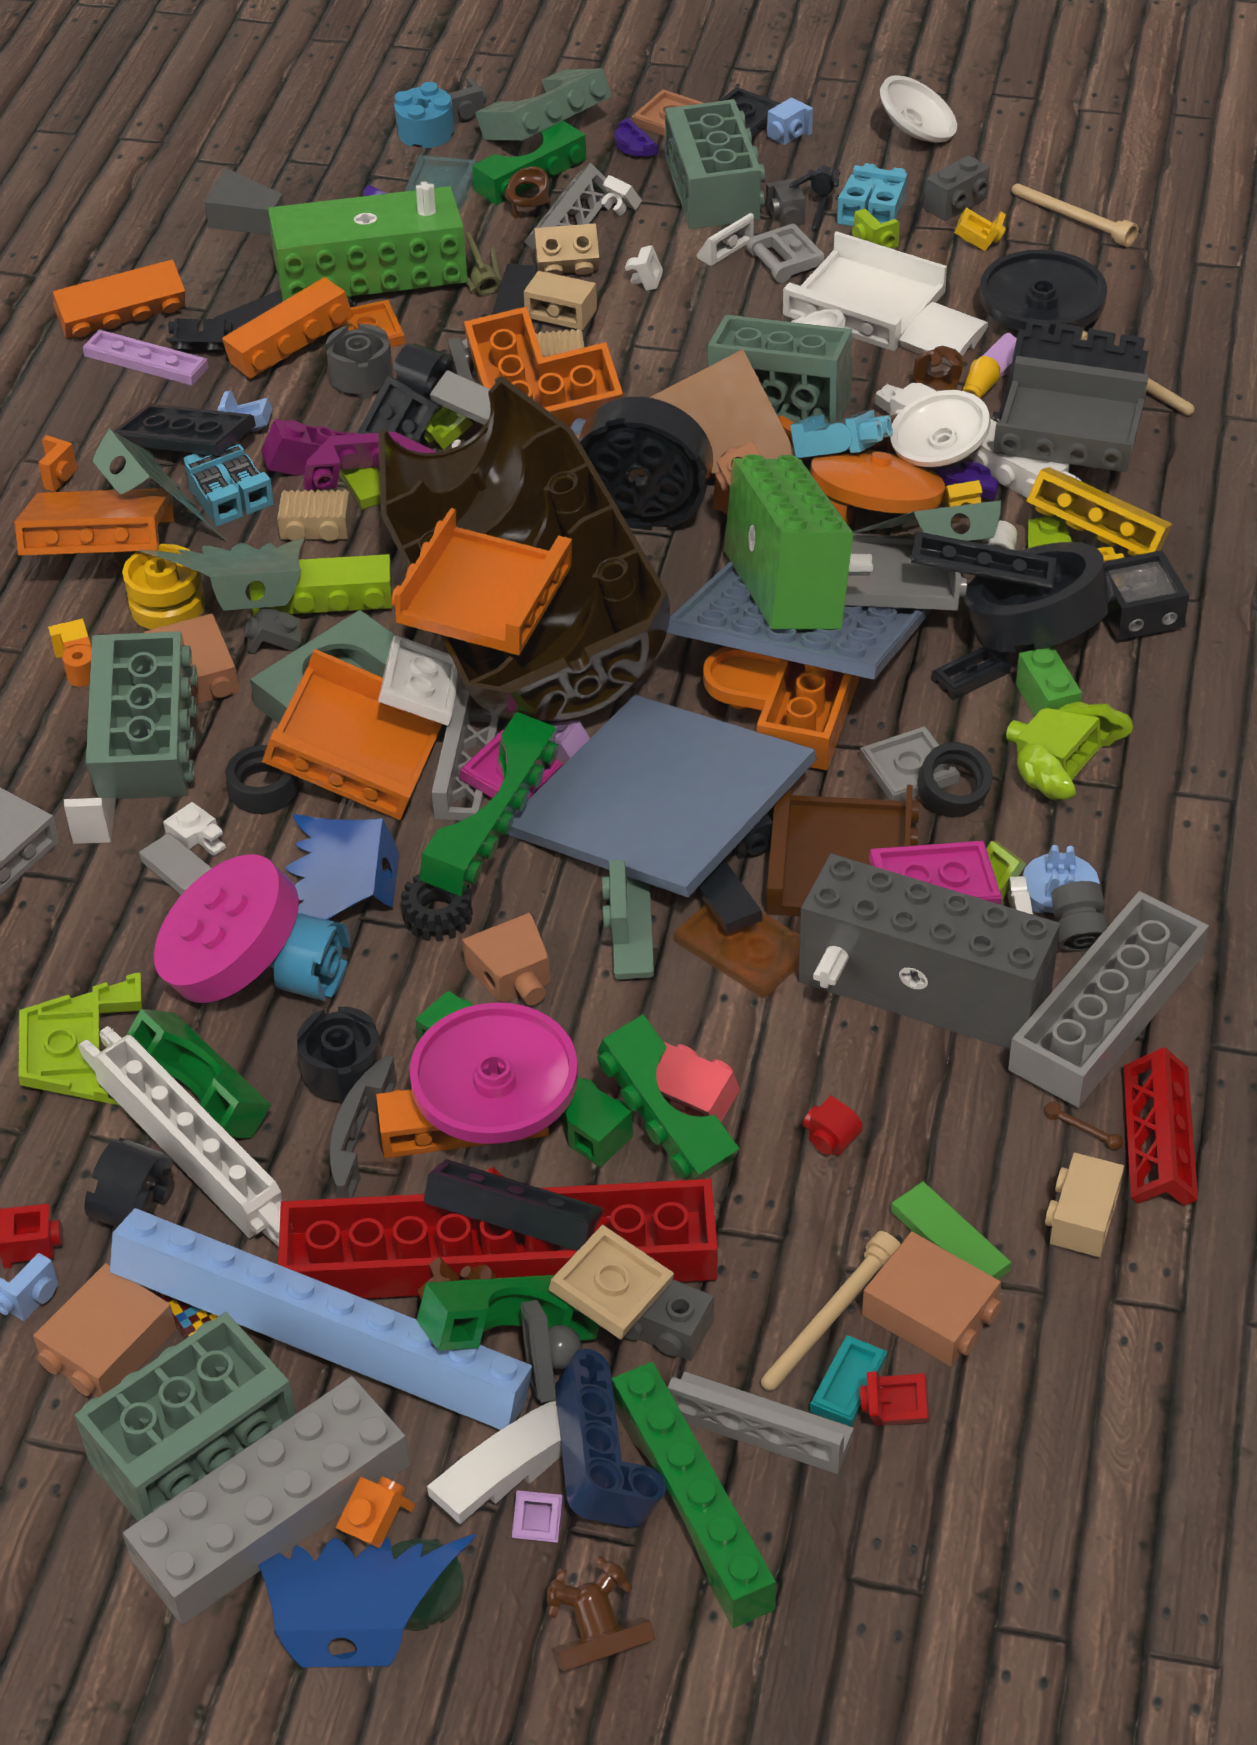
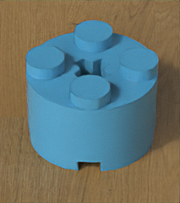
[394,82,455,148]
[268,913,350,1001]

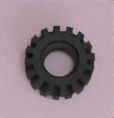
[401,874,473,942]

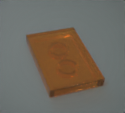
[674,904,800,999]

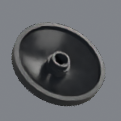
[979,249,1107,334]

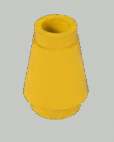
[962,356,1001,399]

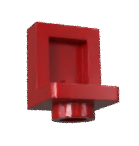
[860,1371,930,1426]

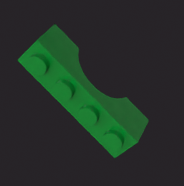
[472,121,587,205]
[126,1009,271,1138]
[597,1014,740,1180]
[417,1275,600,1351]

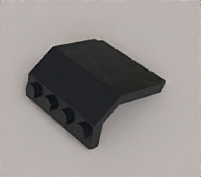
[992,318,1149,422]

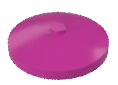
[410,1002,578,1144]

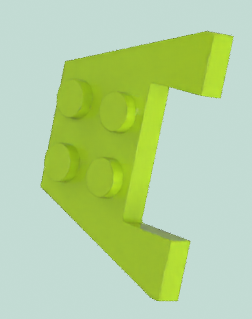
[18,973,142,1106]

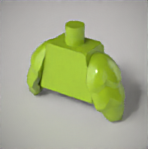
[1006,702,1133,801]

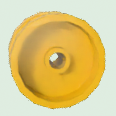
[122,544,206,630]

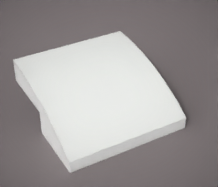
[899,302,988,366]

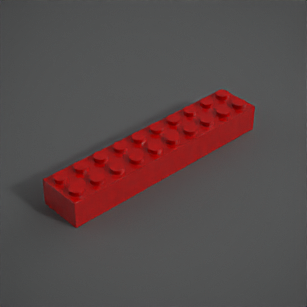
[278,1179,718,1299]

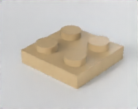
[549,1225,674,1340]

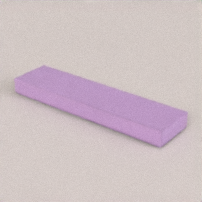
[83,330,209,386]

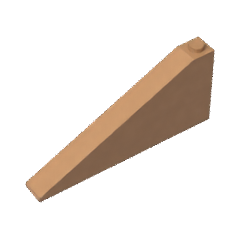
[576,349,795,478]

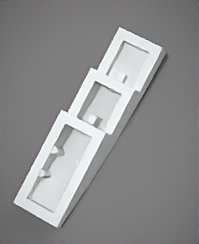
[427,1400,562,1524]

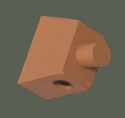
[462,912,550,1005]

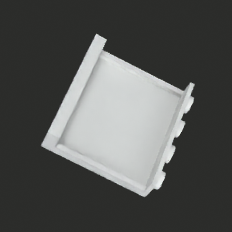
[783,231,947,351]

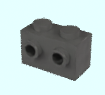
[924,155,990,222]
[624,1279,714,1361]

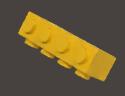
[1026,467,1173,556]

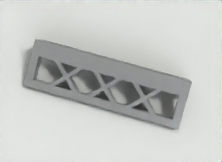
[524,163,608,250]
[432,689,501,821]
[667,1371,854,1474]

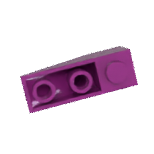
[261,419,357,476]

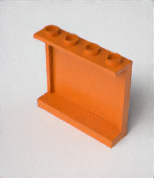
[14,488,175,556]
[391,508,572,655]
[262,649,442,820]

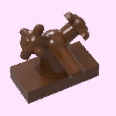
[547,1556,656,1671]

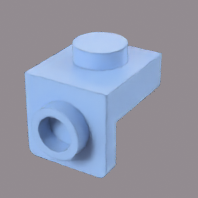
[218,390,273,432]
[0,1253,59,1321]

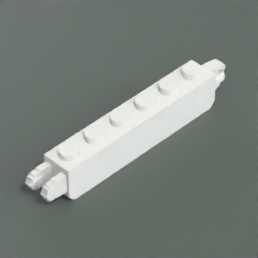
[875,383,1081,498]
[78,1026,292,1247]

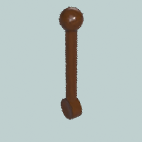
[1044,1102,1123,1150]

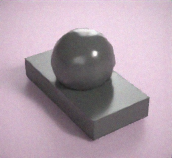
[520,1300,582,1403]

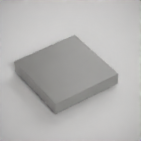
[859,726,960,801]

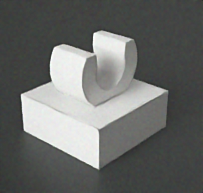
[602,175,642,216]
[625,245,663,291]

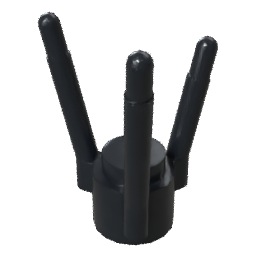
[789,166,841,231]

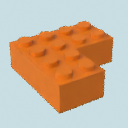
[464,306,623,428]

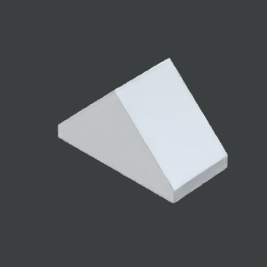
[64,797,116,844]

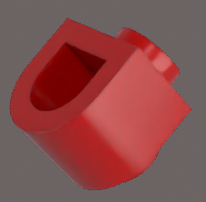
[803,1095,863,1156]

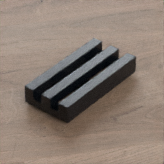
[931,646,1011,700]

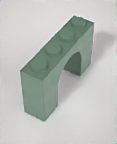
[475,68,612,140]
[250,610,396,724]

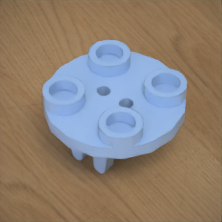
[1023,845,1100,913]

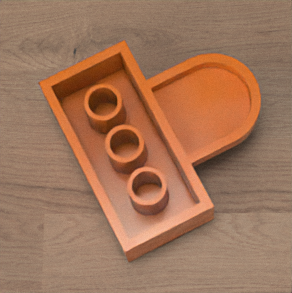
[703,646,860,770]

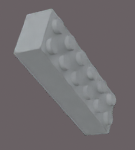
[1008,891,1209,1108]
[122,1376,410,1626]

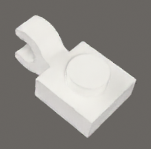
[163,802,226,856]

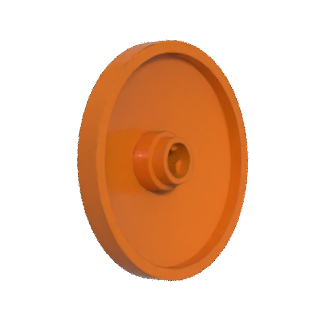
[810,449,945,513]

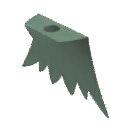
[93,428,227,541]
[853,500,1001,542]
[138,538,304,611]

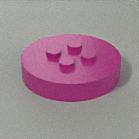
[154,854,299,1003]

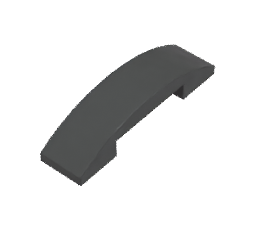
[330,1056,397,1198]

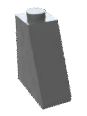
[204,169,284,235]

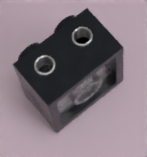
[1105,550,1189,640]

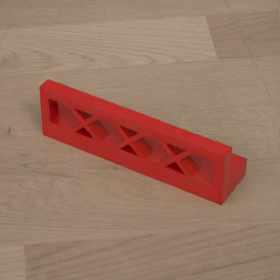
[1124,1046,1198,1206]

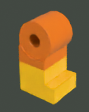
[48,618,92,687]

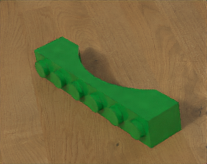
[419,712,559,896]
[415,991,633,1168]
[612,1361,776,1629]

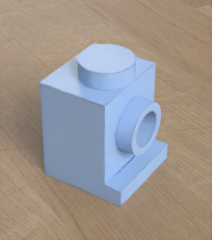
[767,97,813,145]

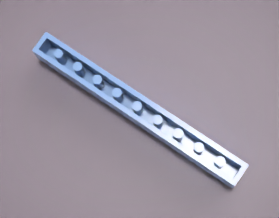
[110,1208,532,1430]

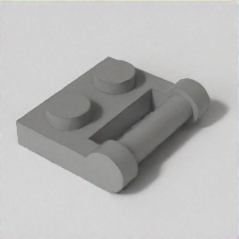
[746,223,824,283]

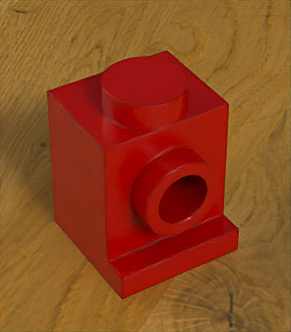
[0,1203,63,1269]

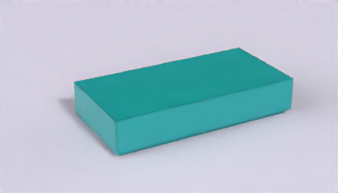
[810,1335,887,1427]

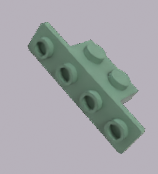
[602,860,654,979]

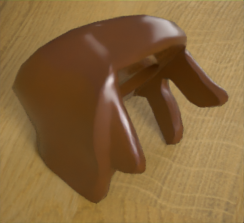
[504,167,551,218]
[913,345,963,391]

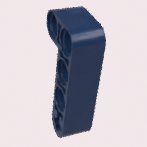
[555,1349,666,1527]

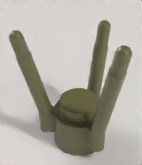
[465,232,502,296]

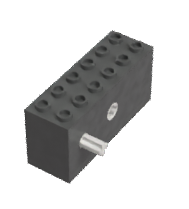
[799,853,1060,1050]

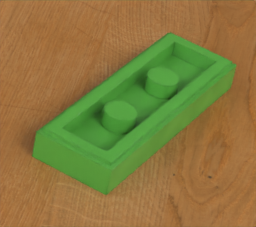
[891,1181,1012,1280]

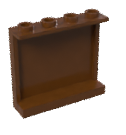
[767,785,919,917]

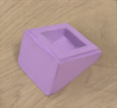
[983,333,1017,377]
[552,720,590,762]
[512,1490,566,1543]

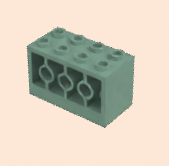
[665,99,765,229]
[708,315,852,423]
[86,631,198,799]
[74,1312,296,1521]

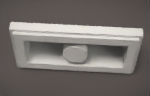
[697,213,754,266]

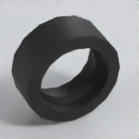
[917,742,993,817]
[225,745,299,814]

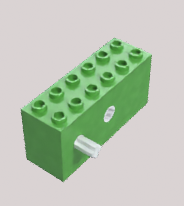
[268,182,467,301]
[724,454,873,629]

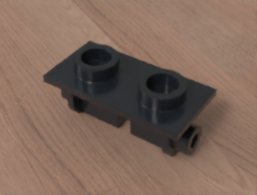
[166,318,233,352]

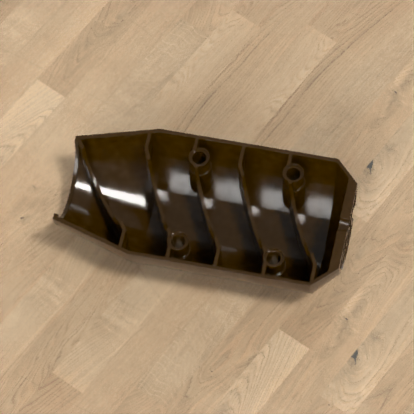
[378,376,670,723]

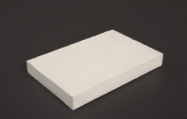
[378,635,459,726]

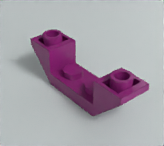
[303,432,436,491]

